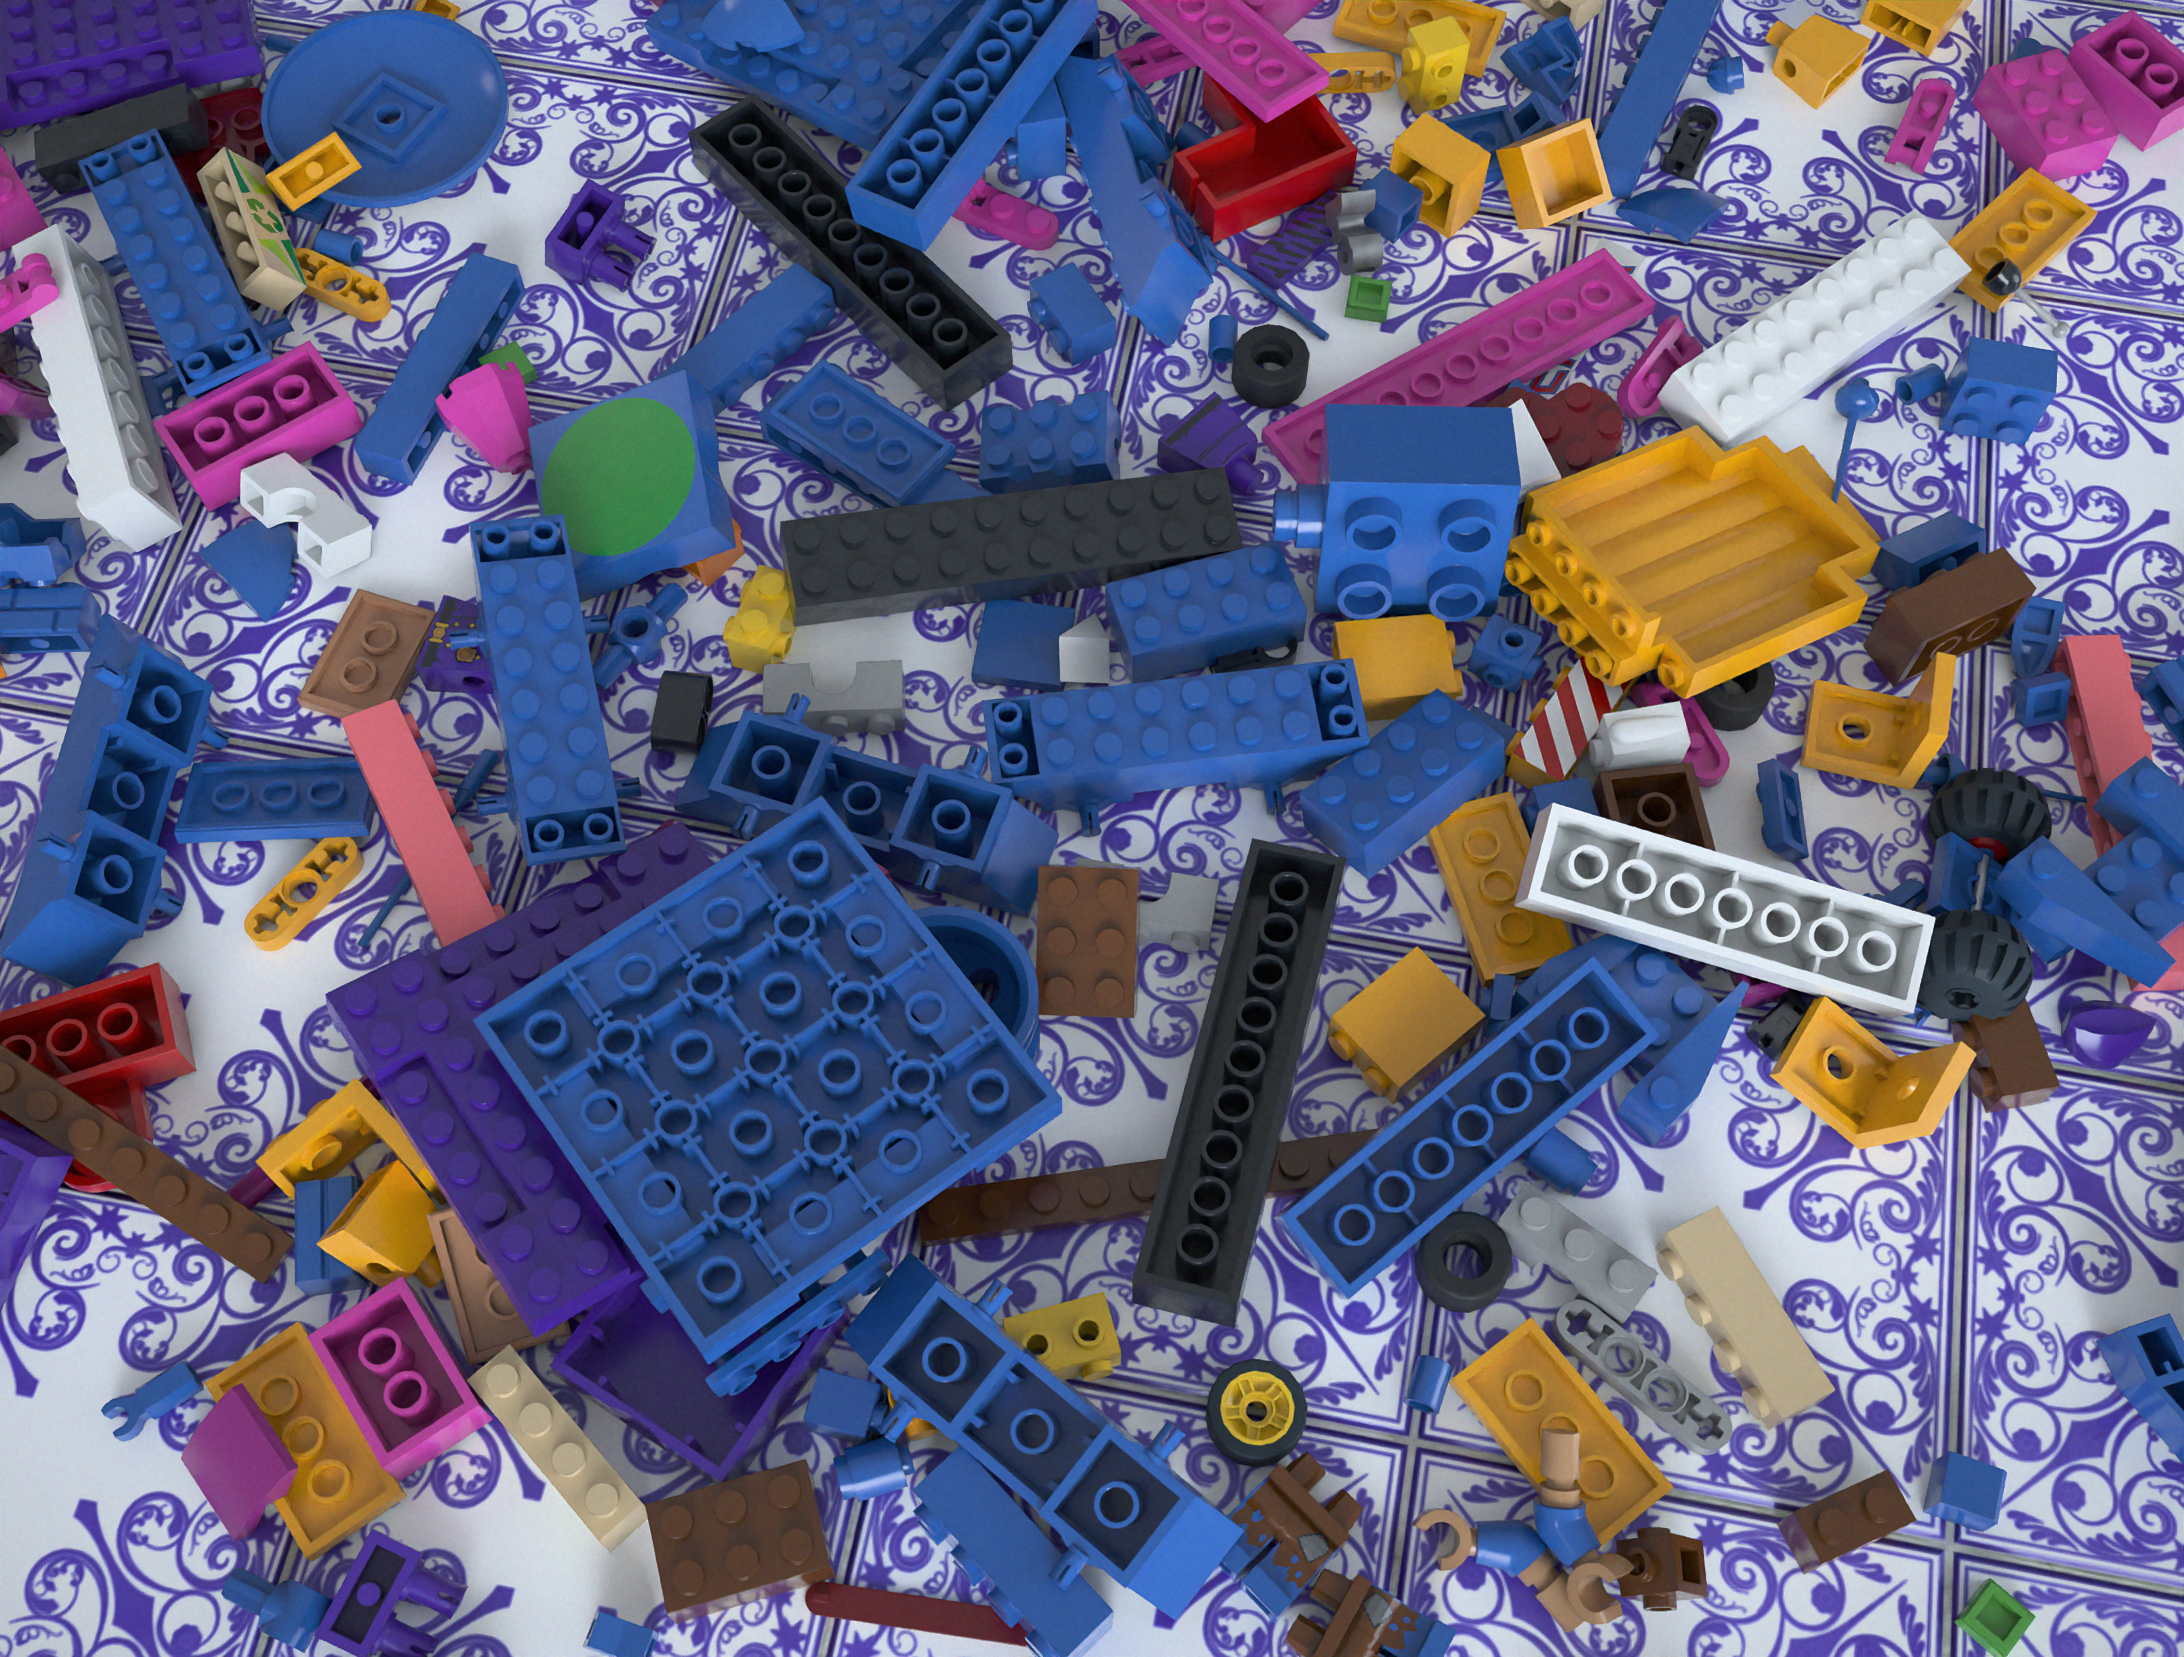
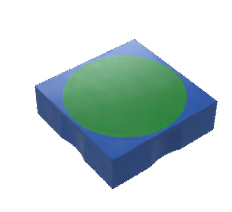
[528,369,736,603]

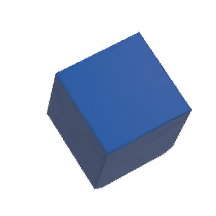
[1923,1451,2007,1532]

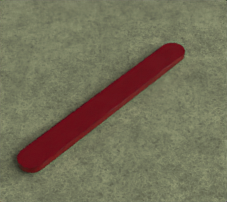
[805,1581,1028,1647]

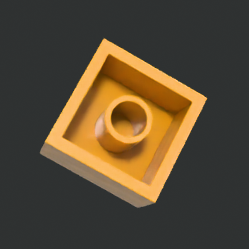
[1389,112,1491,239]

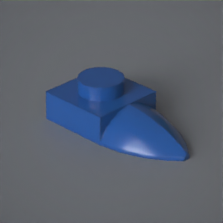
[2006,596,2066,680]
[1477,973,1515,1040]

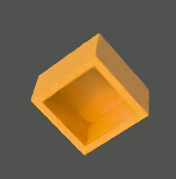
[1496,118,1613,230]

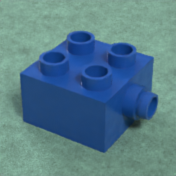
[1272,404,1521,622]

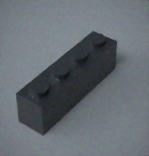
[34,83,210,195]

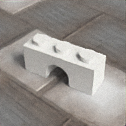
[240,452,372,578]

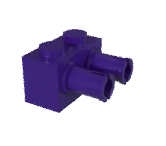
[545,178,657,293]
[314,1529,468,1657]

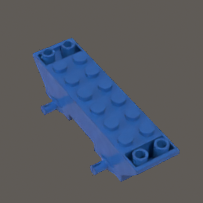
[1054,53,1218,347]
[78,128,295,399]
[448,514,642,866]
[0,613,230,990]
[982,658,1370,837]
[674,693,1059,918]
[842,1251,1244,1620]

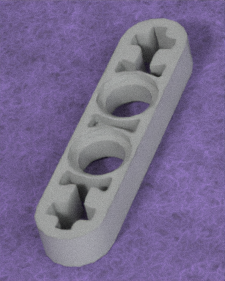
[1552,1299,1732,1456]

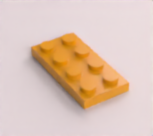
[1333,0,1507,78]
[1947,167,2098,314]
[1426,791,1574,988]
[1449,1317,1673,1551]
[205,1321,407,1562]

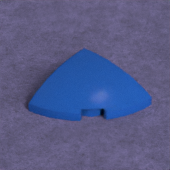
[699,0,806,52]
[1500,15,1583,106]
[1615,187,1730,245]
[198,519,299,624]

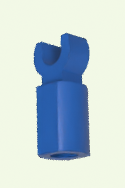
[101,1359,204,1442]

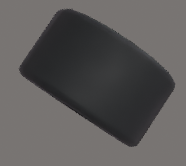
[1231,324,1310,409]
[1694,662,1776,732]
[1415,1211,1512,1313]

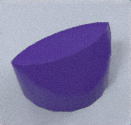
[2061,1000,2156,1070]

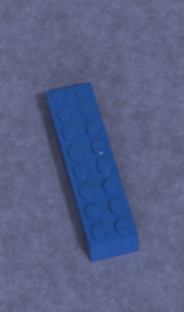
[845,0,1099,252]
[1274,956,1661,1300]

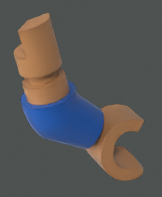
[1533,1428,1635,1625]
[1412,1508,1584,1633]

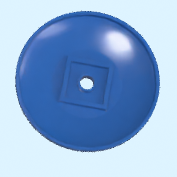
[261,9,510,208]

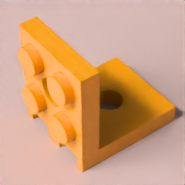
[1800,652,1956,790]
[1769,996,1977,1149]
[255,1077,447,1206]

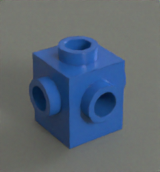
[1467,613,1544,694]

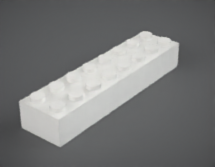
[1657,209,1972,452]
[12,223,183,552]
[1514,803,1936,1018]

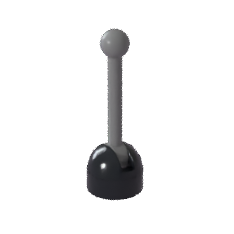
[1982,258,2070,338]

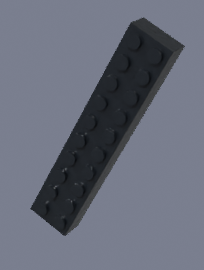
[688,93,1013,413]
[779,467,1243,627]
[1132,838,1347,1328]

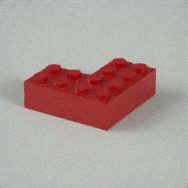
[1172,71,1358,244]

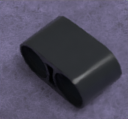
[650,670,714,755]

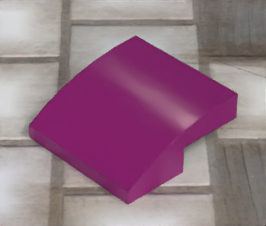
[180,1383,298,1542]

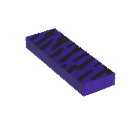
[1247,190,1338,290]

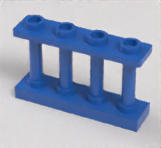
[639,1248,893,1397]

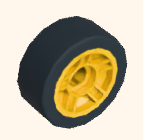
[1205,1358,1308,1468]

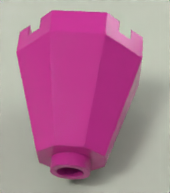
[435,362,533,475]

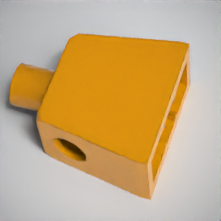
[1765,15,1871,110]
[316,1159,444,1289]

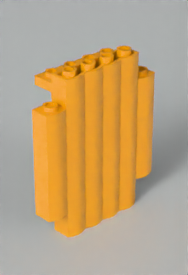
[1504,425,1881,699]

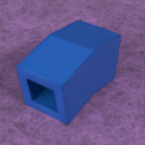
[583,1611,659,1657]

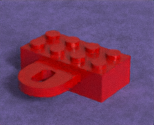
[0,962,197,1193]

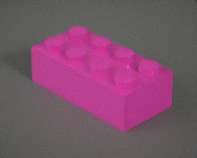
[152,340,364,512]

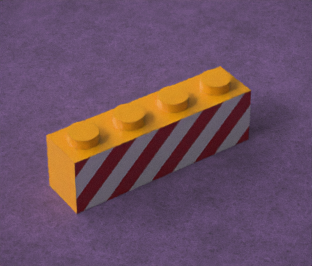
[1505,652,1642,790]

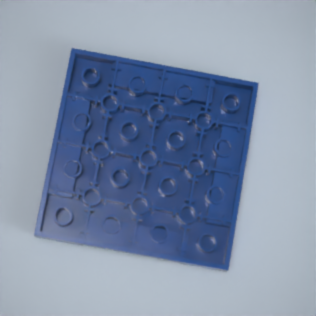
[644,0,986,153]
[473,795,1063,1365]

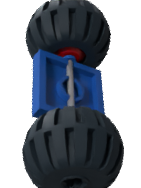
[1916,768,2052,1023]

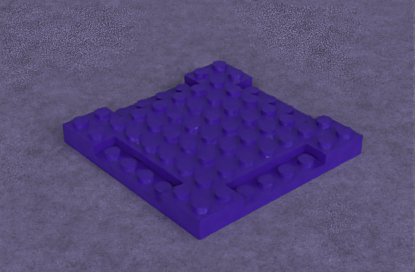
[0,0,266,131]
[325,821,714,1338]

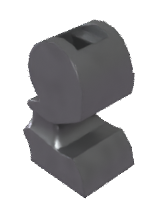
[1325,189,1383,276]

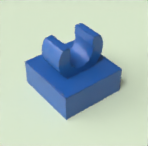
[2011,671,2071,728]

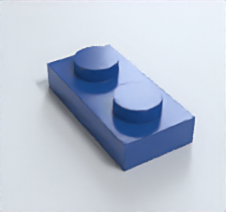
[1756,758,1809,863]

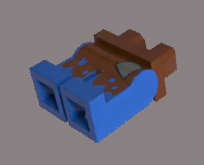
[1218,1452,1363,1624]
[1283,1568,1457,1657]

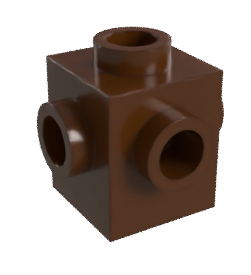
[1616,1527,1708,1612]

